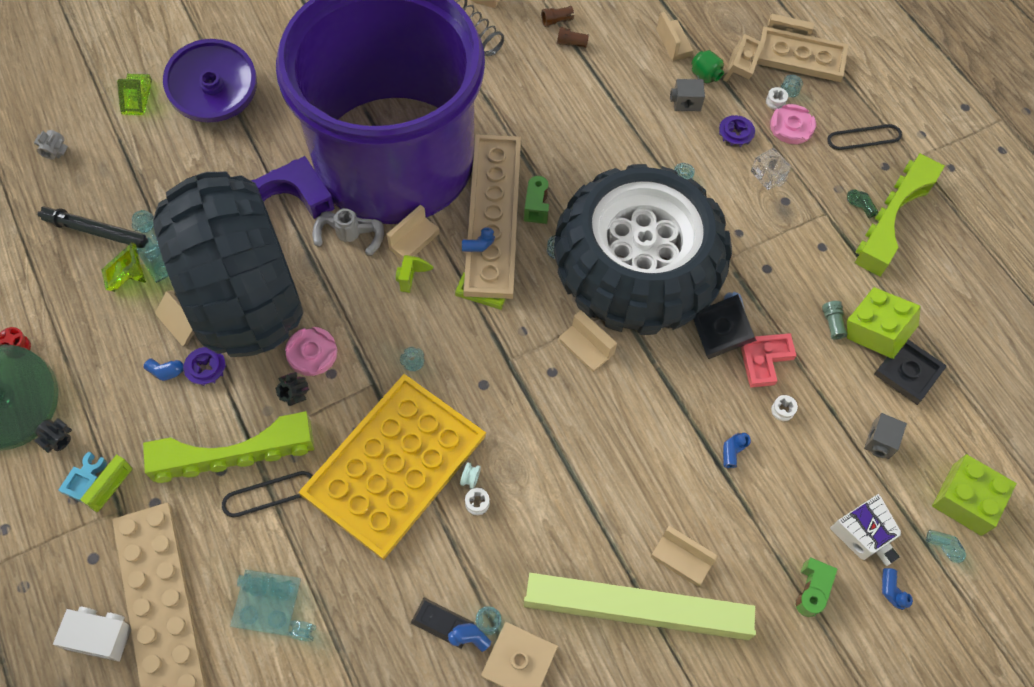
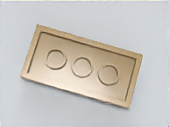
[757,26,848,82]

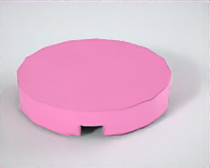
[770,104,816,144]
[285,327,337,376]

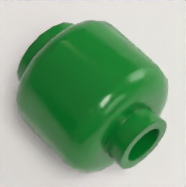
[691,50,724,84]

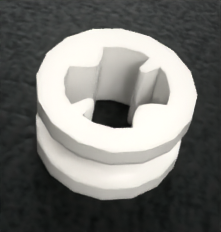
[766,87,788,110]
[771,395,798,421]
[465,488,490,515]

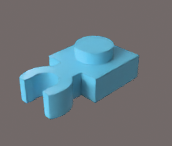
[58,452,107,503]

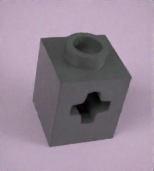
[670,79,705,111]
[864,413,907,459]

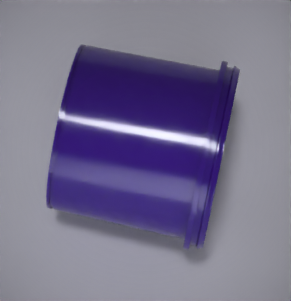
[276,0,485,224]

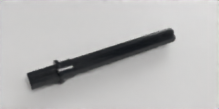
[37,206,149,249]

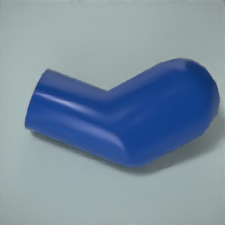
[143,358,184,381]
[723,433,751,468]
[448,623,491,652]

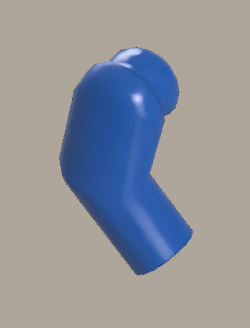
[462,227,495,252]
[882,568,913,610]

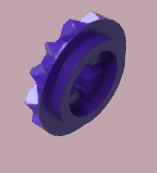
[719,115,755,147]
[183,347,227,387]

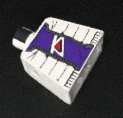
[830,494,901,566]

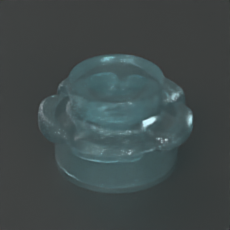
[131,210,154,233]
[400,347,424,371]

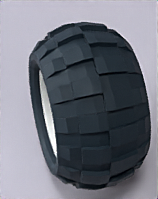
[554,164,732,335]
[153,172,304,358]

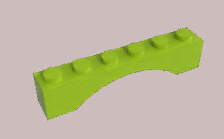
[854,153,945,277]
[143,411,315,483]

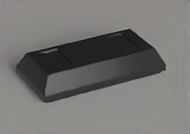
[411,597,474,649]

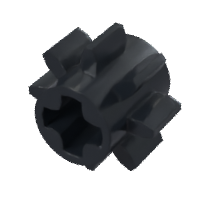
[275,372,309,406]
[34,418,72,453]

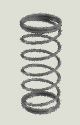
[454,0,504,57]

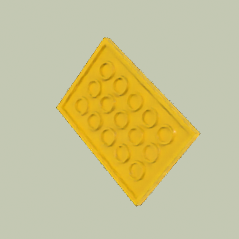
[299,374,486,561]

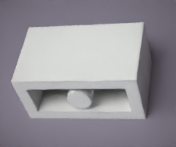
[53,607,131,662]

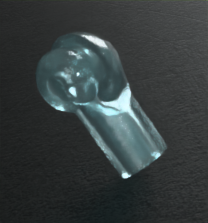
[926,530,966,563]

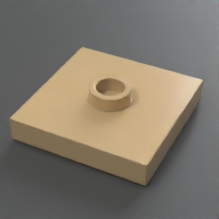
[481,621,558,687]

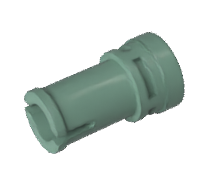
[822,301,847,340]

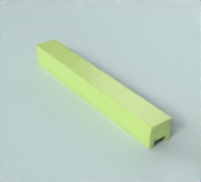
[523,573,756,640]

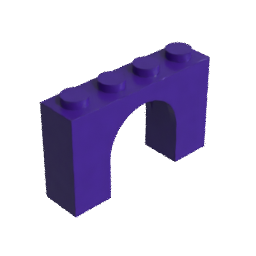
[251,156,335,219]

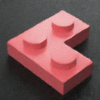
[741,333,797,388]

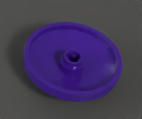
[163,39,257,123]

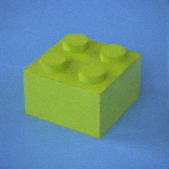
[847,287,921,359]
[932,454,1017,536]

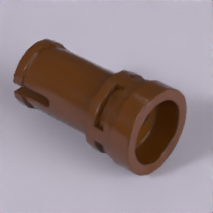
[541,6,574,27]
[557,27,589,48]

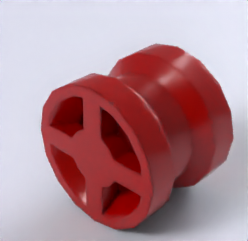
[0,327,31,359]

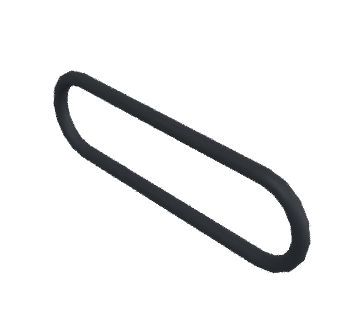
[827,124,902,150]
[222,471,313,517]

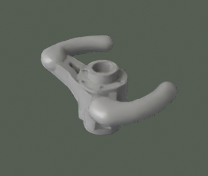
[312,209,384,256]

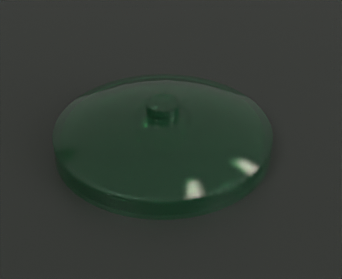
[0,345,58,451]

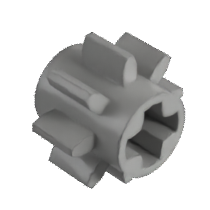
[34,130,68,160]

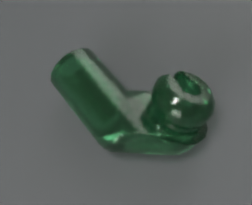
[847,189,879,218]

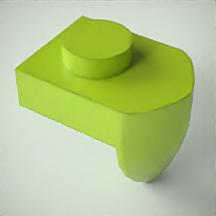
[395,255,434,293]

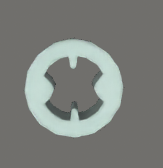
[460,462,481,489]

